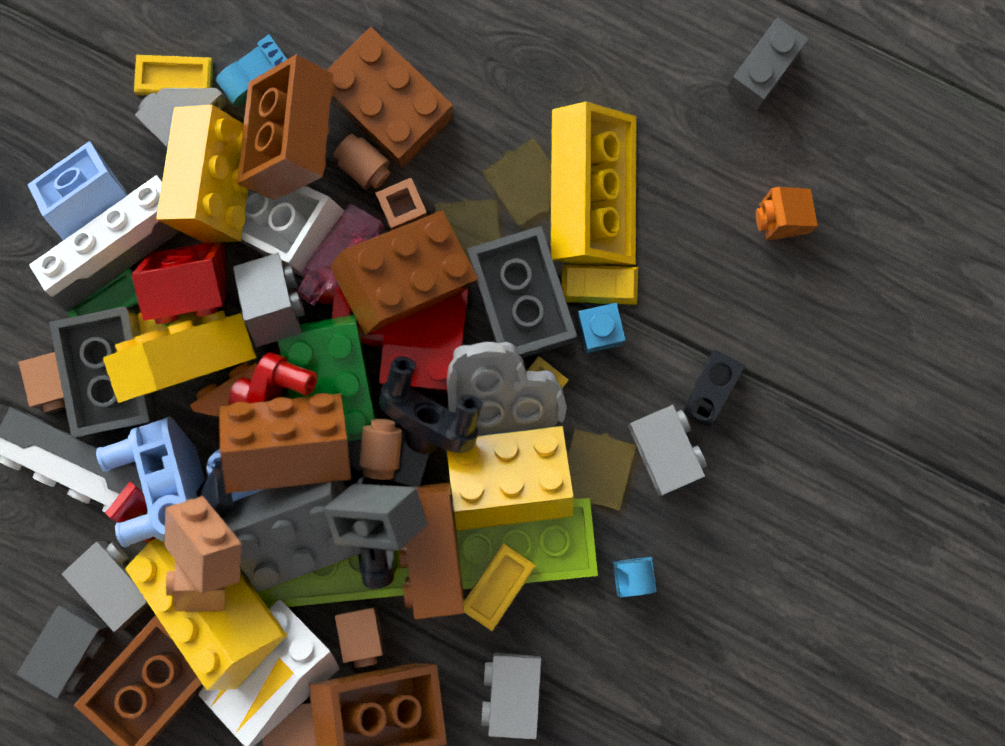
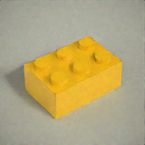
[156,105,249,243]
[103,310,256,403]
[447,426,573,531]

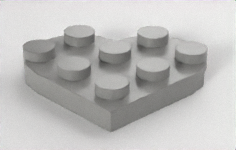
[447,342,567,436]

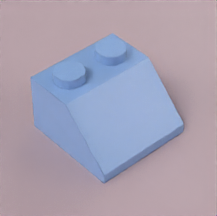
[28,141,128,241]

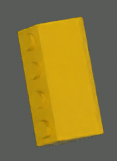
[550,102,636,266]
[125,539,287,691]

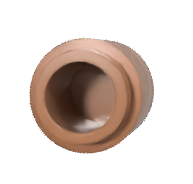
[333,134,390,190]
[359,419,402,480]

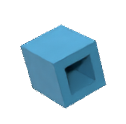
[576,303,625,354]

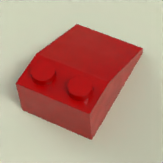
[132,242,226,324]
[379,288,469,394]

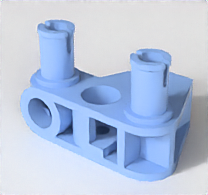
[96,417,205,547]

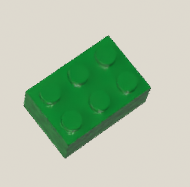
[278,315,378,442]

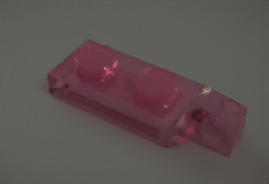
[297,203,383,306]

